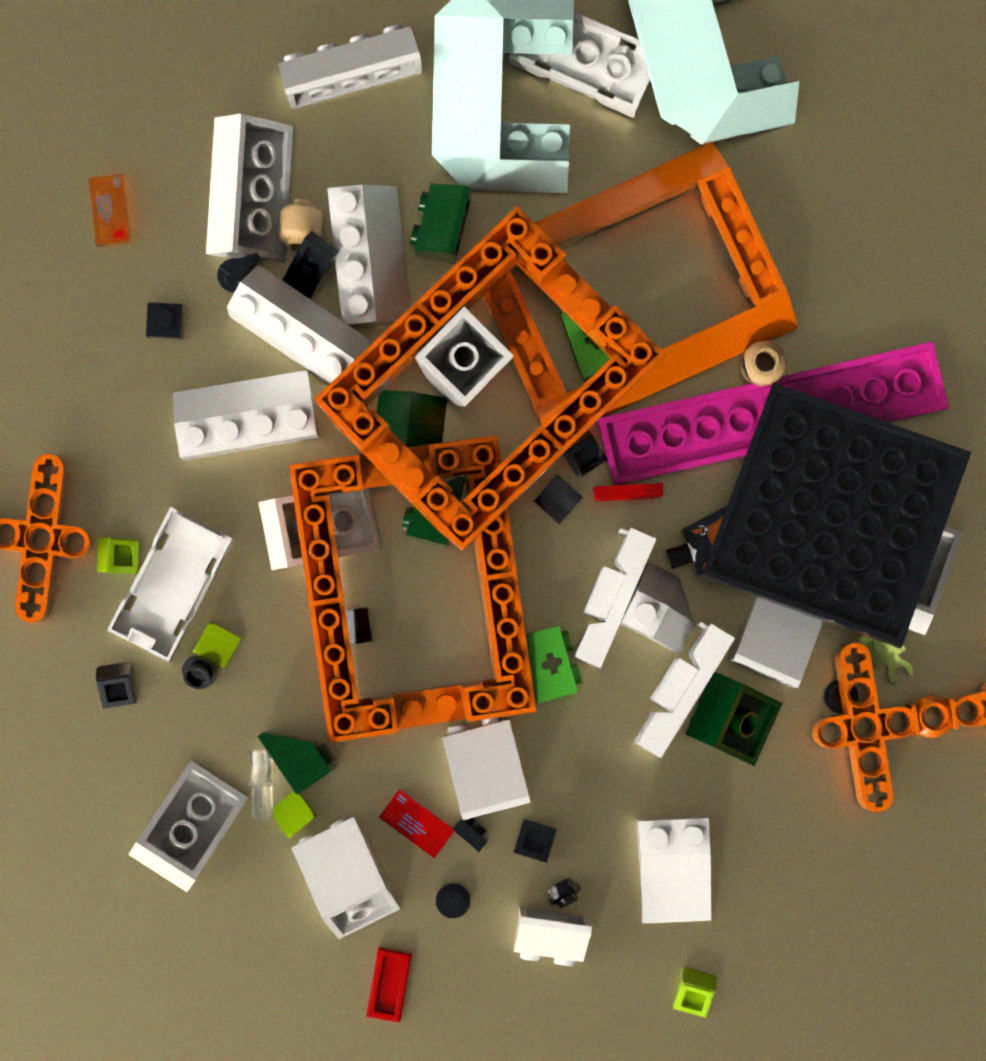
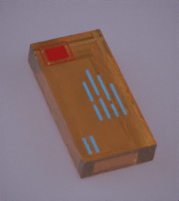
[88,174,131,247]

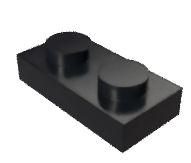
[282,231,339,300]

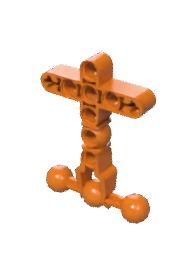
[0,454,94,623]
[812,643,986,812]

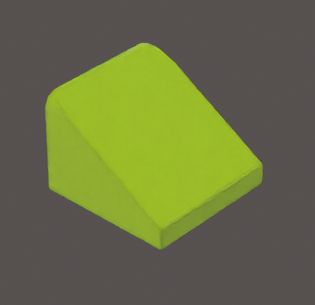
[97,538,140,574]
[193,621,242,669]
[269,791,317,838]
[673,968,717,1018]

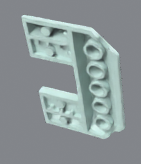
[432,0,574,193]
[628,0,799,144]

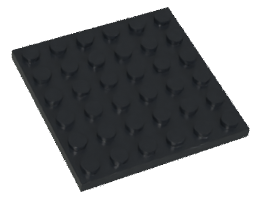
[702,382,971,649]

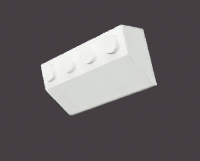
[278,25,422,110]
[206,114,293,262]
[327,184,410,329]
[227,264,372,384]
[173,370,320,461]

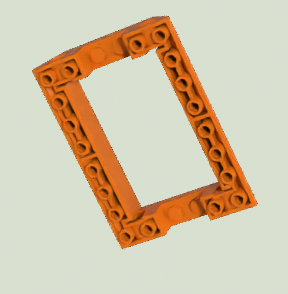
[463,142,798,425]
[314,206,666,551]
[289,435,536,743]

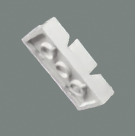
[509,12,650,118]
[107,507,235,662]
[573,528,656,668]
[633,622,735,758]

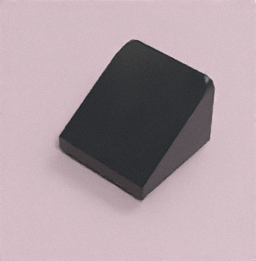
[219,253,263,285]
[563,430,607,478]
[534,475,583,524]
[346,607,373,645]
[96,662,137,709]

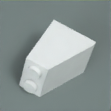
[415,306,514,406]
[728,596,823,688]
[442,717,531,820]
[291,817,401,939]

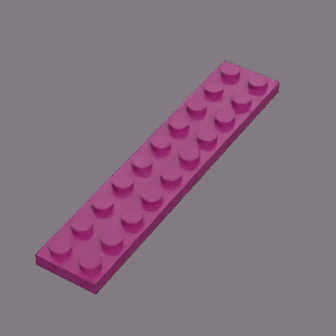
[598,341,949,485]

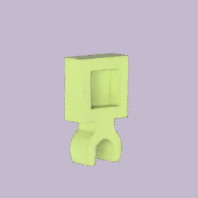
[857,635,914,685]

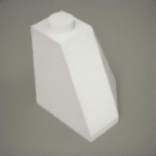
[620,562,695,654]

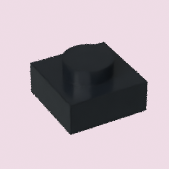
[146,302,183,340]
[452,817,488,852]
[513,819,557,863]

